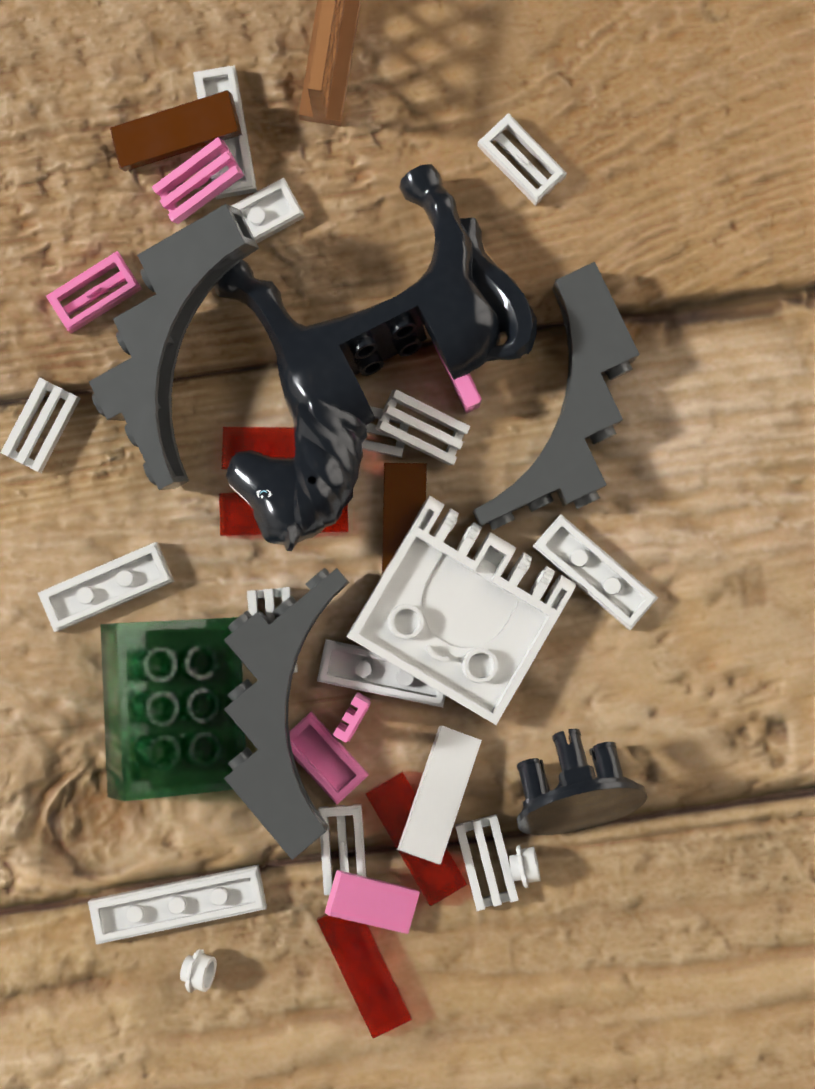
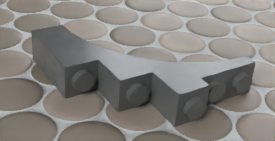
[89,204,259,490]
[473,262,640,530]
[224,568,350,860]

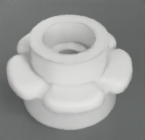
[509,845,541,888]
[180,949,217,993]

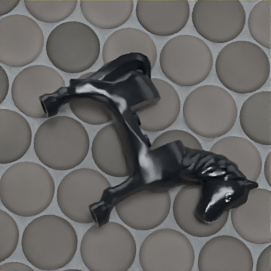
[213,164,537,551]

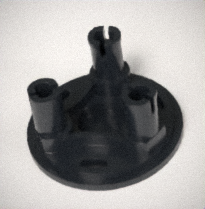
[516,729,647,835]

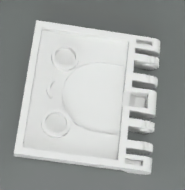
[346,495,576,725]

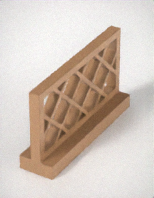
[299,0,362,126]

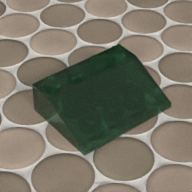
[100,617,246,801]

